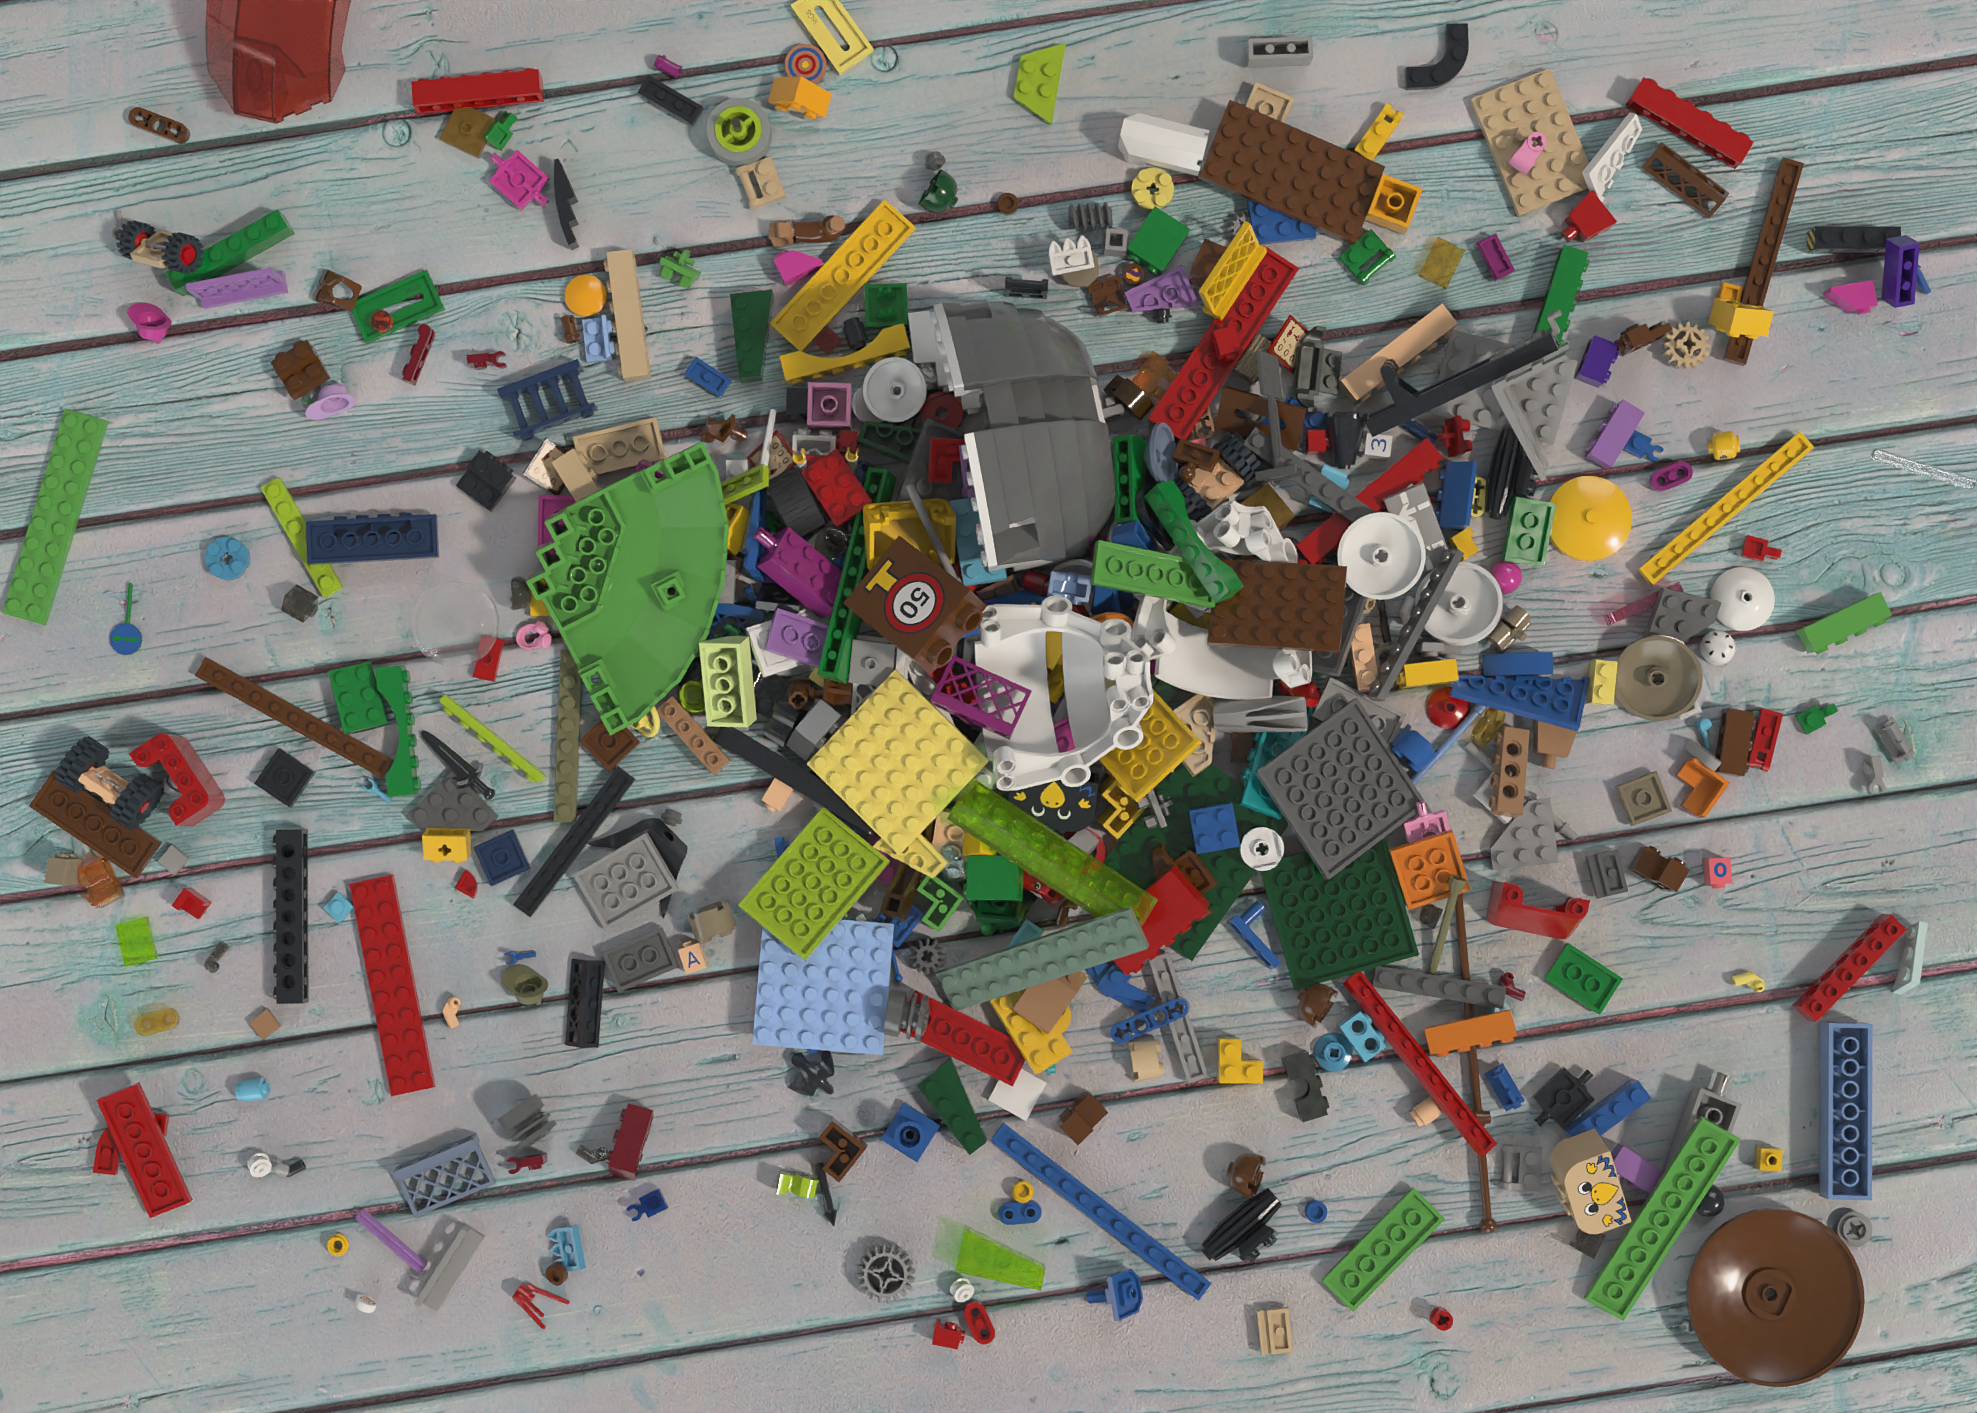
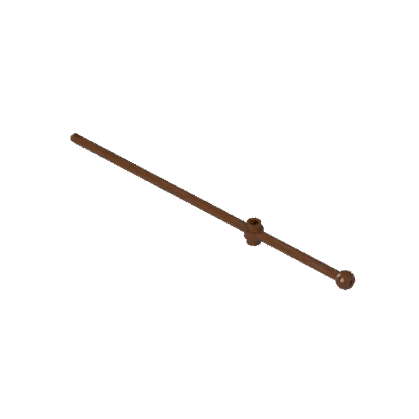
[1455,893,1497,1233]

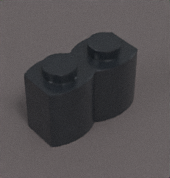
[763,698,808,750]

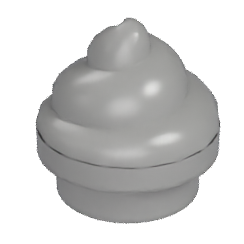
[163,775,180,794]

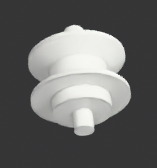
[919,367,937,390]
[247,1153,272,1177]
[950,1278,974,1302]

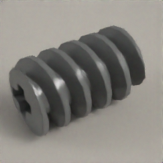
[1068,202,1113,231]

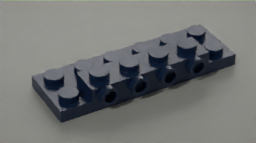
[306,512,439,565]

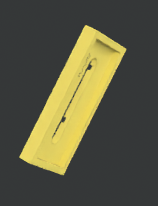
[791,0,874,75]

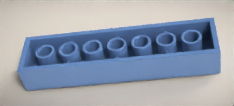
[1819,1021,1873,1200]

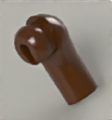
[1055,896,1079,926]

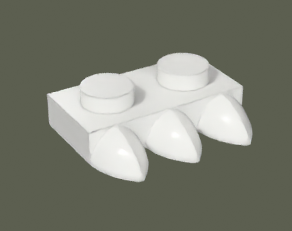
[1048,235,1095,276]

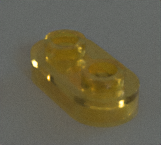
[1471,707,1506,746]
[134,1008,180,1036]

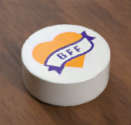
[354,1294,377,1313]

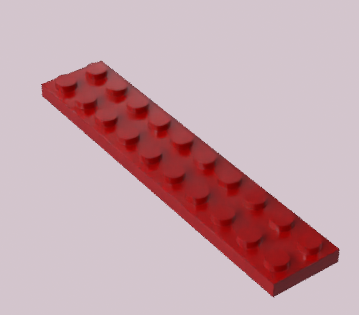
[1147,246,1299,441]
[349,875,436,1097]

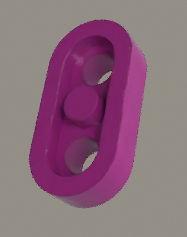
[1649,462,1693,492]

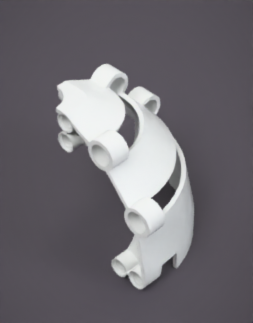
[1131,500,1312,700]
[974,596,1154,791]

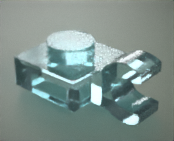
[942,844,967,883]

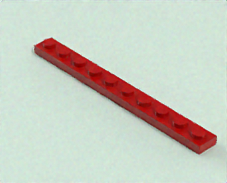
[1342,972,1497,1158]

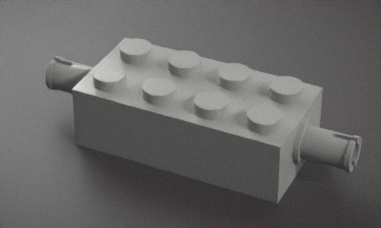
[1663,1072,1742,1168]

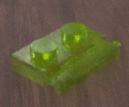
[115,917,158,967]

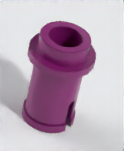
[654,55,682,78]

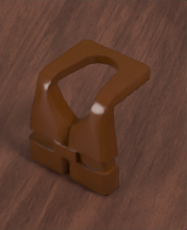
[312,269,362,311]
[1087,275,1128,318]

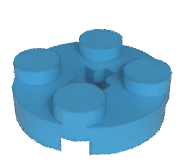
[205,537,251,580]

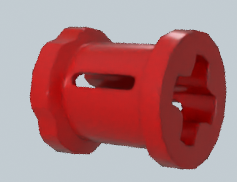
[1430,1307,1453,1331]

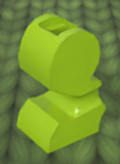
[776,1171,819,1198]

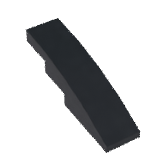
[554,158,579,250]

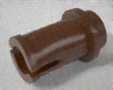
[561,315,580,344]

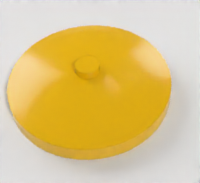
[1548,476,1632,562]

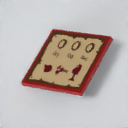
[1267,315,1309,374]
[746,430,796,480]

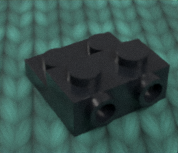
[455,450,517,512]

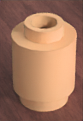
[1409,1096,1442,1128]

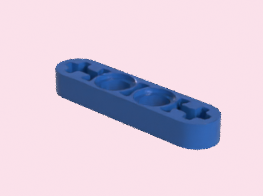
[1110,997,1190,1043]

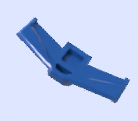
[1086,962,1156,1013]

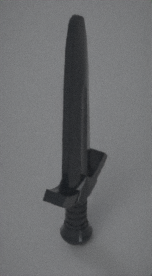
[421,731,495,800]

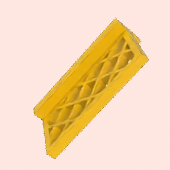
[1198,221,1267,321]

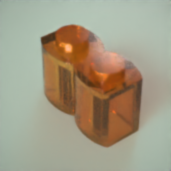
[78,858,125,908]

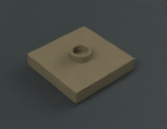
[1615,771,1672,826]

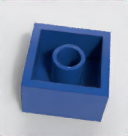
[1188,802,1240,854]

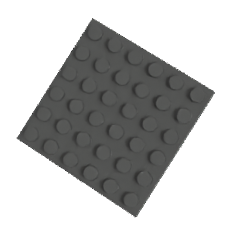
[1254,698,1427,880]

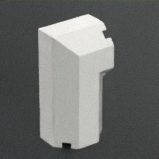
[1118,113,1210,176]

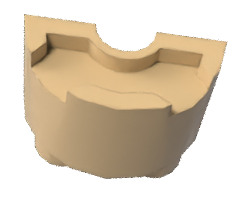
[1128,1035,1164,1082]

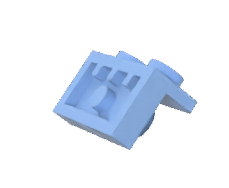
[582,315,616,363]

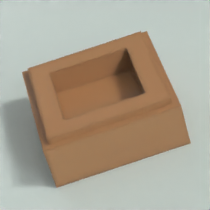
[250,1009,281,1040]

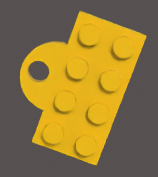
[990,989,1073,1076]

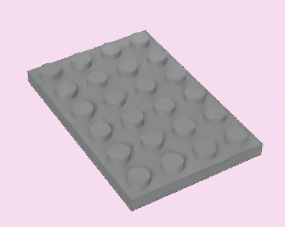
[1428,329,1578,444]

